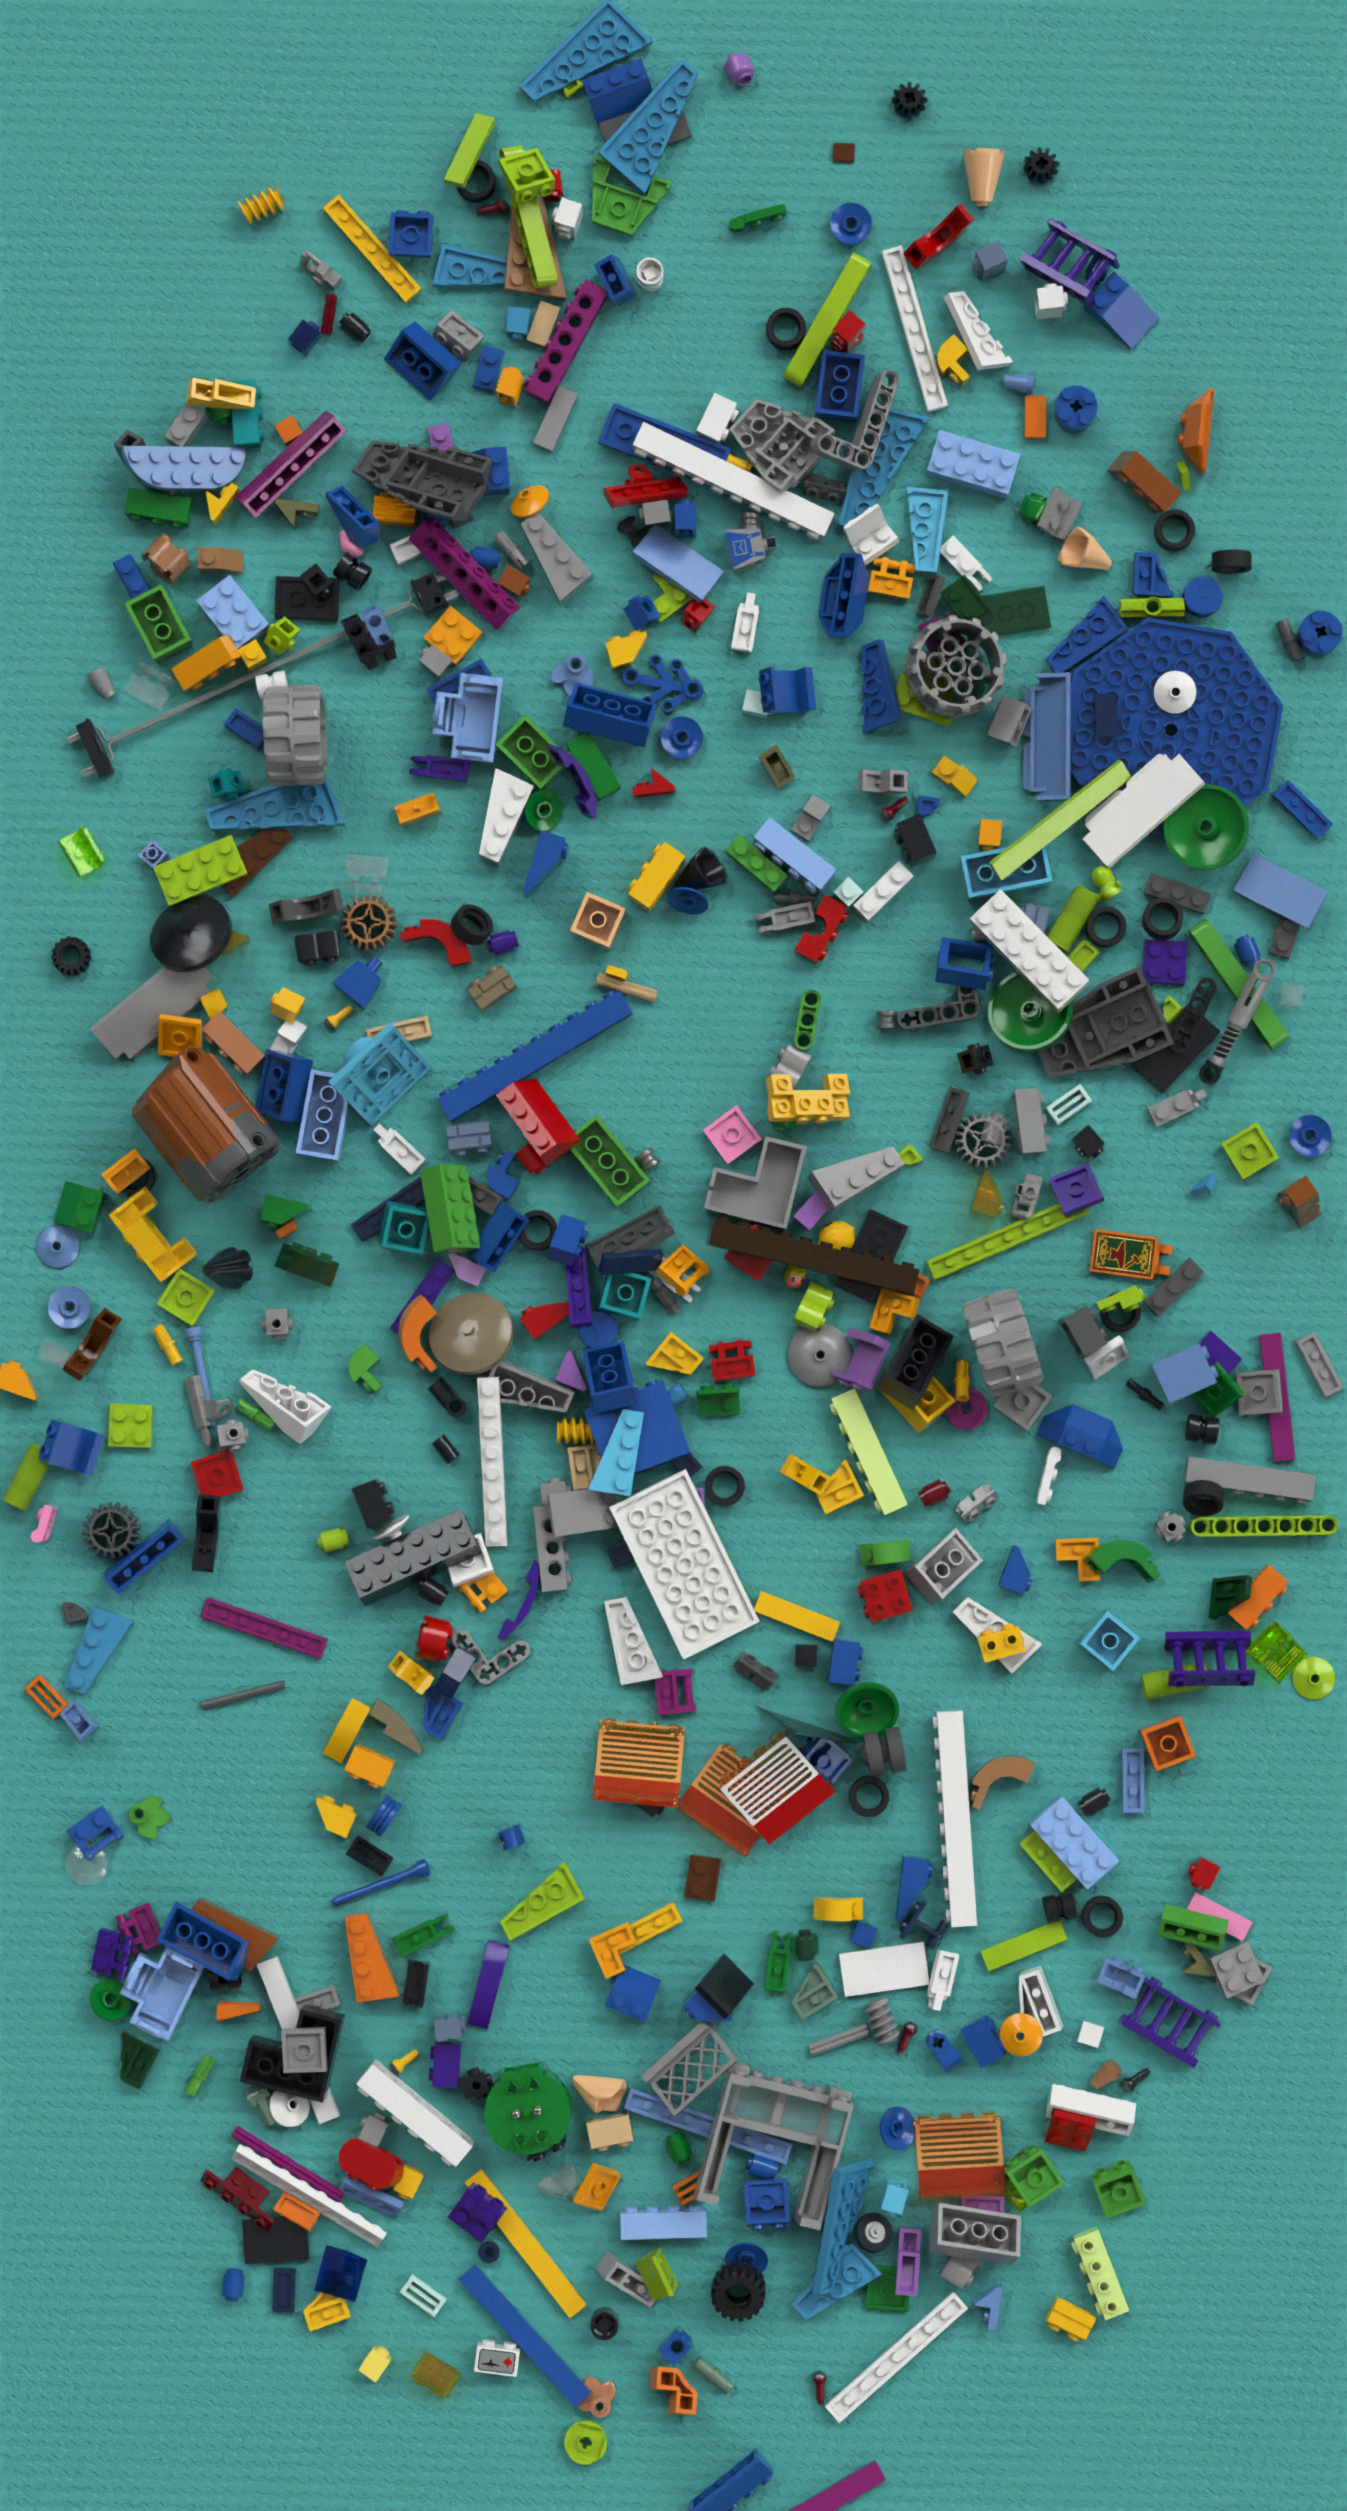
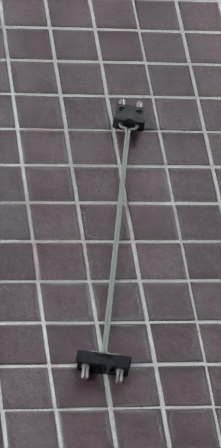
[66,572,459,778]

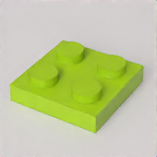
[1220,1122,1279,1180]
[157,1268,216,1327]
[108,1404,153,1448]

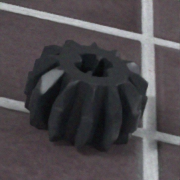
[891,82,927,119]
[1023,147,1059,185]

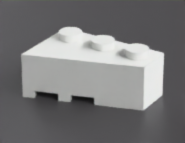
[1019,1965,1063,2040]

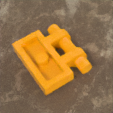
[868,557,915,600]
[457,1573,508,1613]

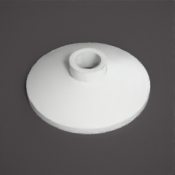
[1154,671,1196,714]
[372,1514,410,1540]
[269,2091,310,2127]

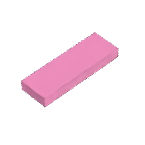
[1186,1892,1253,1941]

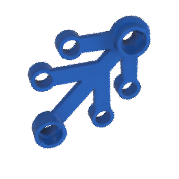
[622,655,703,714]

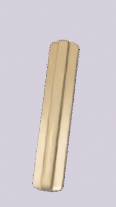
[595,973,657,1002]

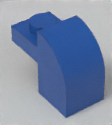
[487,1150,520,1200]

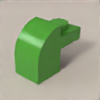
[349,1343,383,1392]
[859,1539,911,1566]

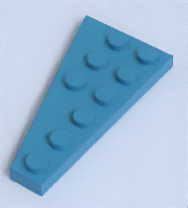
[519,0,652,103]
[838,408,930,527]
[204,777,345,831]
[813,2159,877,2295]

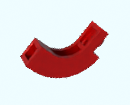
[903,203,974,270]
[400,919,472,968]

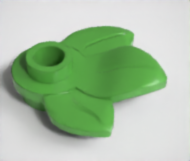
[128,1796,171,1839]

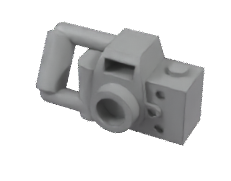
[299,250,342,291]
[1012,1173,1043,1220]

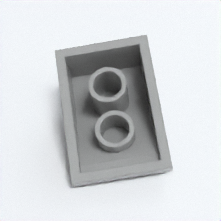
[547,1488,618,1537]
[904,1528,983,1605]

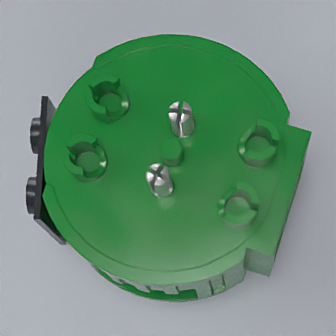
[484,2062,572,2162]

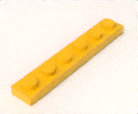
[323,194,422,304]

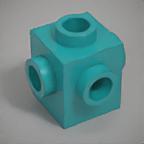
[208,768,245,800]

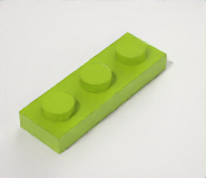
[1019,1830,1077,1892]

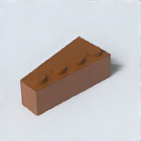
[191,1897,280,1972]

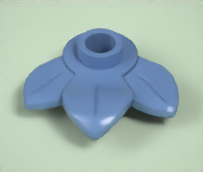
[551,654,594,696]

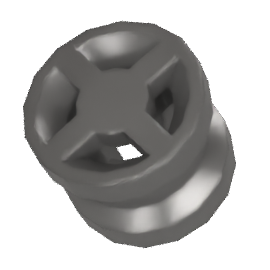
[740,512,761,532]
[876,1011,897,1030]
[634,1147,661,1173]

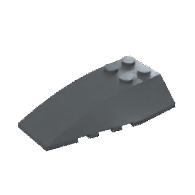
[352,441,493,521]
[1037,966,1174,1078]

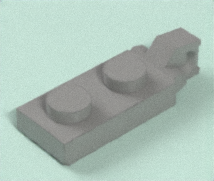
[1147,1089,1207,1127]

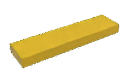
[754,1591,840,1642]
[617,1902,683,1955]

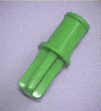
[235,1398,275,1431]
[184,2054,216,2097]

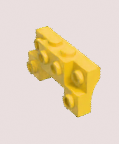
[766,1074,850,1124]
[109,1186,197,1282]

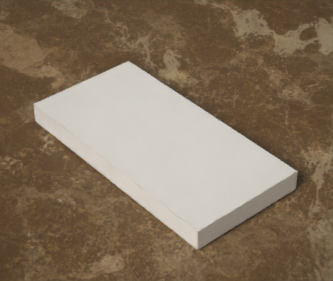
[839,1941,929,1997]

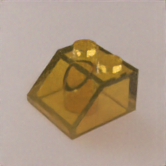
[969,1169,1005,1220]

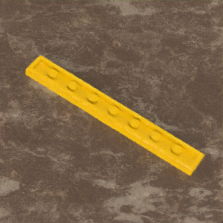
[464,2168,587,2318]

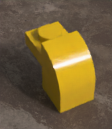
[937,334,970,386]
[779,1453,832,1496]
[388,1650,434,1695]
[813,1897,863,1921]

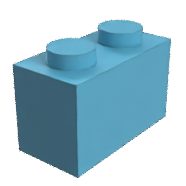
[879,2177,909,2217]

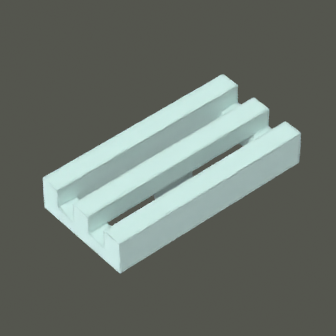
[1045,1084,1092,1126]
[400,2274,447,2317]

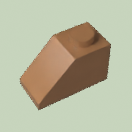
[198,547,243,573]

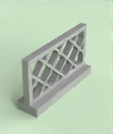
[642,2021,738,2116]

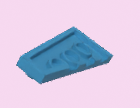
[792,2243,883,2320]

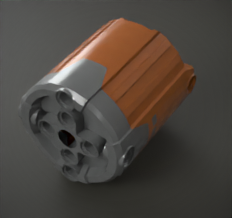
[132,1046,281,1203]

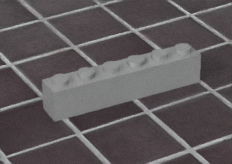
[1183,1457,1316,1504]

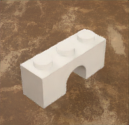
[853,861,914,923]

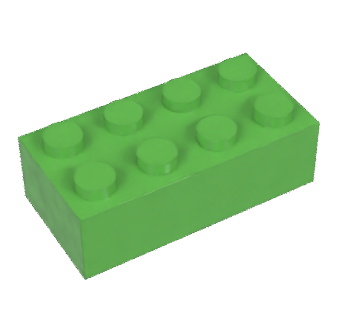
[570,1114,650,1208]
[420,1164,480,1254]

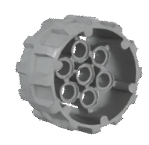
[903,615,1008,720]
[263,684,327,786]
[962,1288,1043,1397]

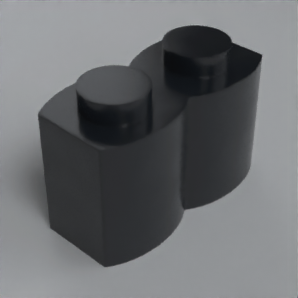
[295,930,341,966]

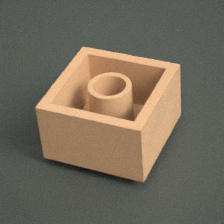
[570,892,626,950]

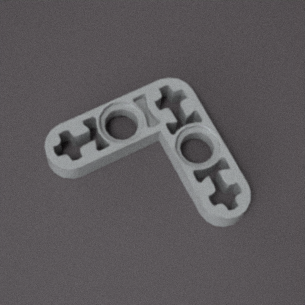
[452,1630,530,1684]

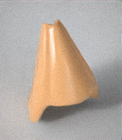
[1058,527,1112,570]
[572,2075,627,2114]

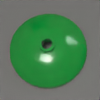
[835,1682,899,1739]

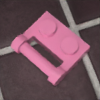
[31,1504,58,1543]

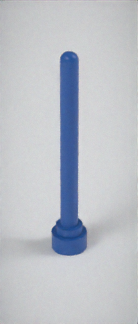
[332,1858,431,1906]

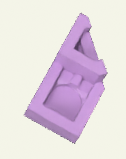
[449,1254,486,1286]

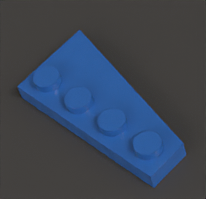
[1046,596,1128,673]

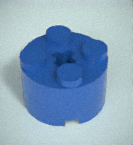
[1053,386,1098,433]
[1297,611,1342,657]

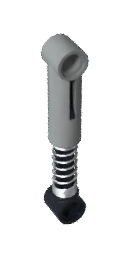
[1199,958,1277,1084]

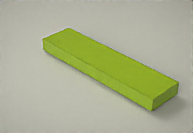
[444,113,496,188]
[980,1921,1068,1972]

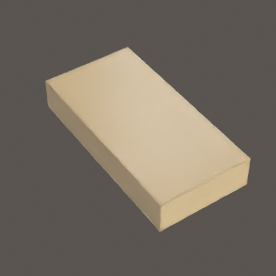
[526,301,561,348]

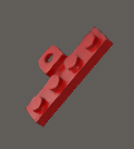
[603,464,688,508]

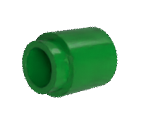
[665,2131,693,2165]

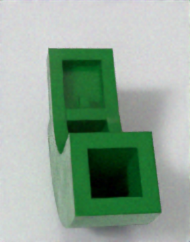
[1083,1540,1161,1583]

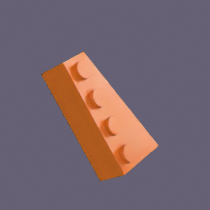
[345,1912,401,2003]

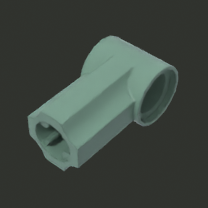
[245,2086,276,2127]

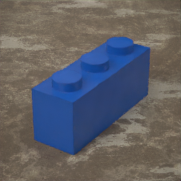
[468,1201,529,1273]

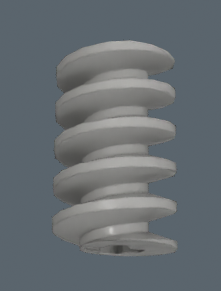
[863,1997,900,2046]

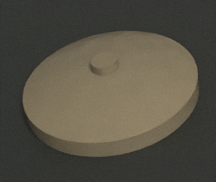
[429,1293,514,1375]

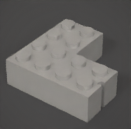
[703,1136,807,1230]

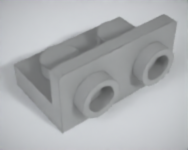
[433,310,484,362]
[1037,488,1082,540]

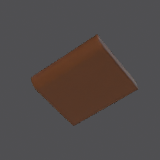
[833,143,855,163]

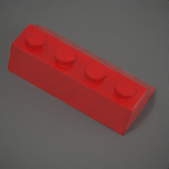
[496,1079,581,1166]

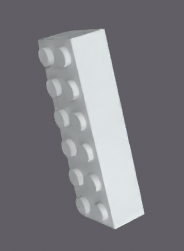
[970,889,1089,1013]
[357,2059,474,2167]

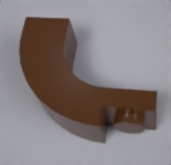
[62,1308,122,1381]

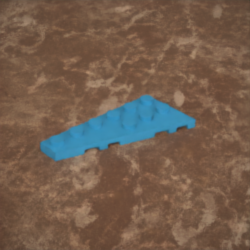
[598,59,698,195]

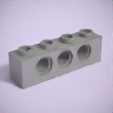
[533,1505,571,1592]

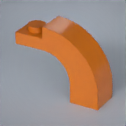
[398,1294,437,1372]

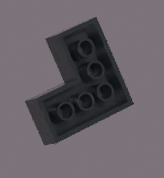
[240,2004,346,2103]

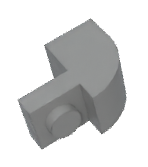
[858,769,908,795]

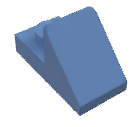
[60,1699,98,1742]
[972,2284,1002,2331]

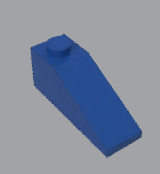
[325,486,380,549]
[895,1855,933,1922]

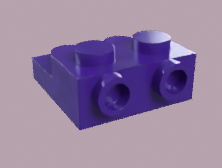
[448,2182,507,2243]

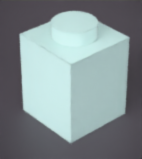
[742,689,772,719]
[833,877,863,909]

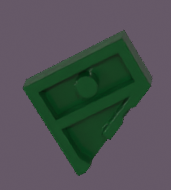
[1208,1575,1253,1620]
[120,2031,160,2089]

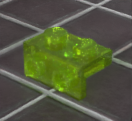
[58,826,105,878]

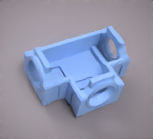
[432,673,503,763]
[120,1946,205,2041]

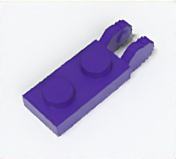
[409,755,470,782]

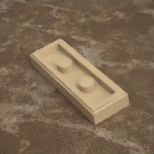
[366,1015,433,1042]

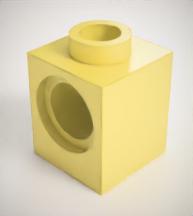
[358,2345,392,2382]

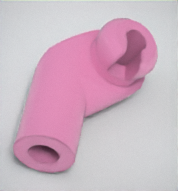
[339,530,363,557]

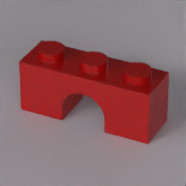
[831,310,866,353]
[794,895,849,964]

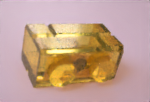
[411,2350,461,2398]

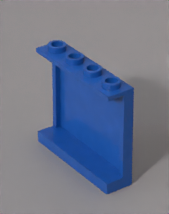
[582,1380,690,1475]

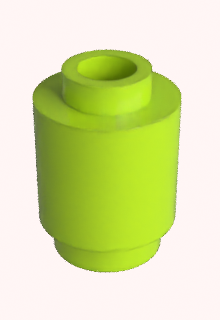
[317,1527,350,1553]

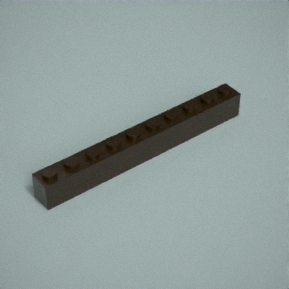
[706,1216,920,1294]

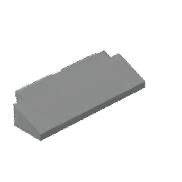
[90,967,213,1059]

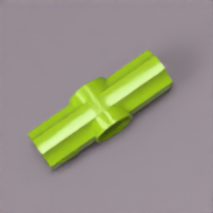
[1119,597,1185,619]

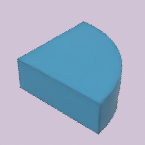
[1190,1173,1217,1197]

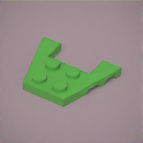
[592,156,672,237]

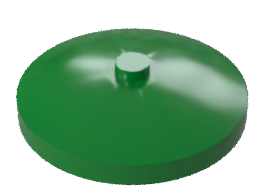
[1164,784,1250,870]
[988,972,1073,1052]

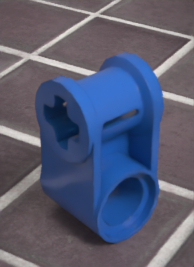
[926,2030,963,2073]

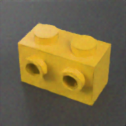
[976,1623,1026,1663]

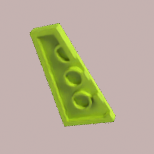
[500,1861,586,1941]

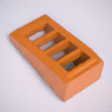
[216,2001,262,2021]

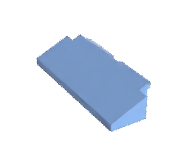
[1023,672,1071,803]

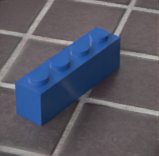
[104,1519,184,1594]

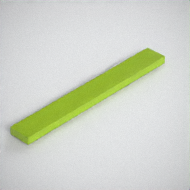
[989,759,1132,881]
[926,1204,1090,1281]

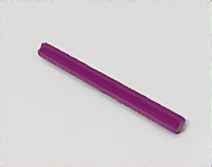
[231,2126,344,2202]

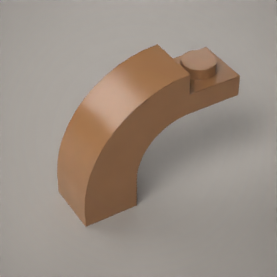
[969,1755,1035,1810]

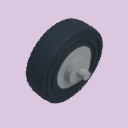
[854,2213,893,2253]

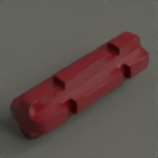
[320,293,337,335]

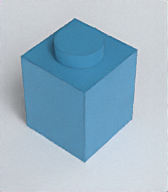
[506,306,531,341]

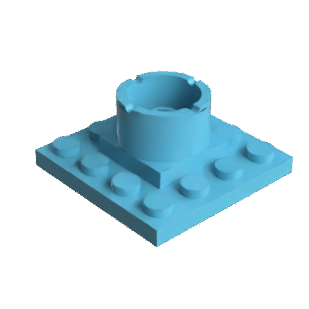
[328,1022,432,1126]

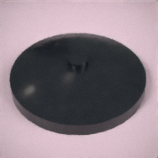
[150,895,232,972]

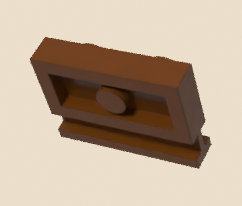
[684,1854,721,1902]

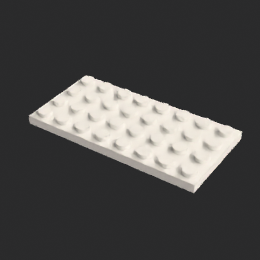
[609,1469,760,1660]

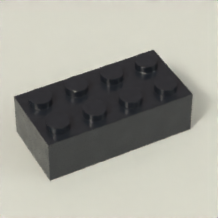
[876,1314,954,1410]

